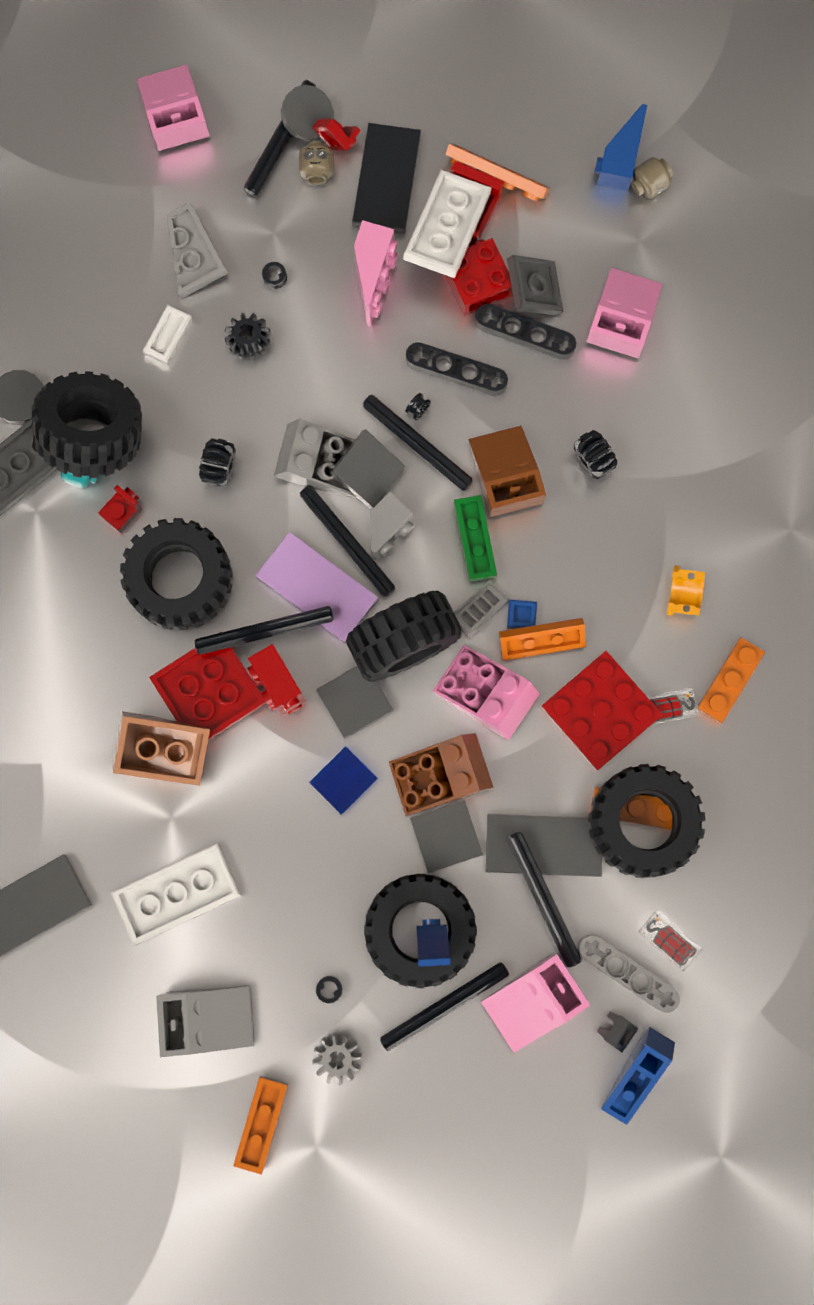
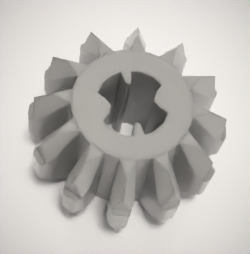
[312,1033,363,1085]

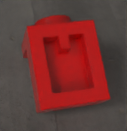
[312,119,361,151]
[98,485,142,533]

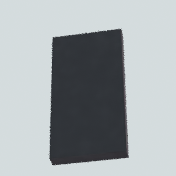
[352,123,421,233]

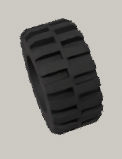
[32,371,142,479]
[120,518,233,631]
[346,590,462,682]
[588,764,706,878]
[364,874,477,988]

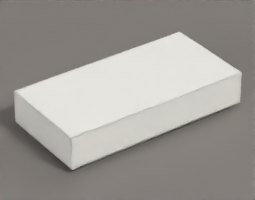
[143,305,193,365]

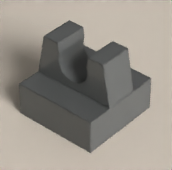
[597,1012,639,1053]

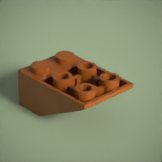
[468,426,546,517]
[389,733,494,816]

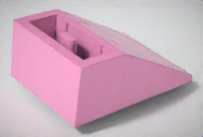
[137,64,209,151]
[354,220,398,326]
[587,268,663,358]
[433,645,540,741]
[481,953,590,1052]

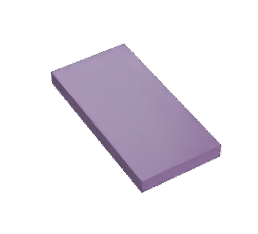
[255,532,378,643]

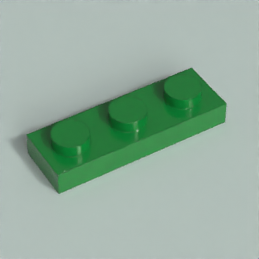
[453,495,497,582]

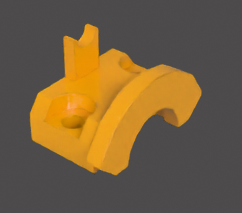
[667,565,706,616]

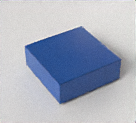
[507,599,537,629]

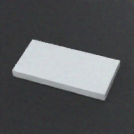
[403,170,491,278]
[111,843,241,945]

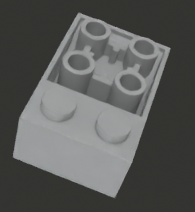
[274,418,359,499]
[156,986,254,1057]

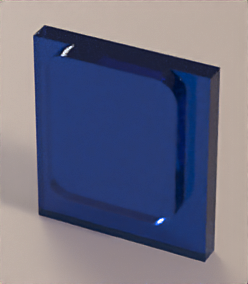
[309,746,378,815]

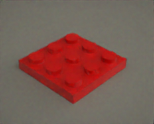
[149,632,267,741]
[541,651,663,771]

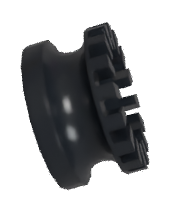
[262,262,287,289]
[405,393,431,421]
[316,976,343,1004]

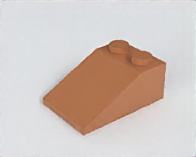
[112,711,210,786]

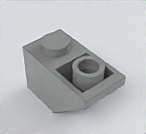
[370,492,414,560]

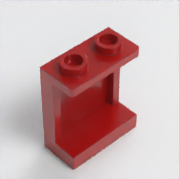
[450,160,504,247]

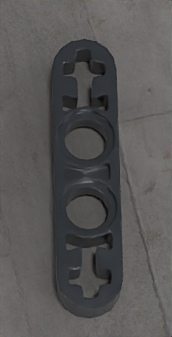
[475,304,576,360]
[406,342,508,396]

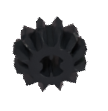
[225,313,271,361]
[574,430,617,479]
[199,438,236,487]

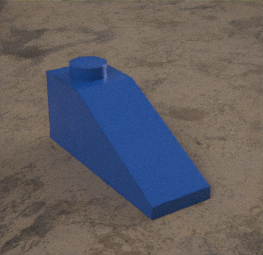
[594,104,647,191]
[416,919,450,966]
[601,1027,675,1125]

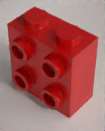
[445,238,513,316]
[247,643,306,715]

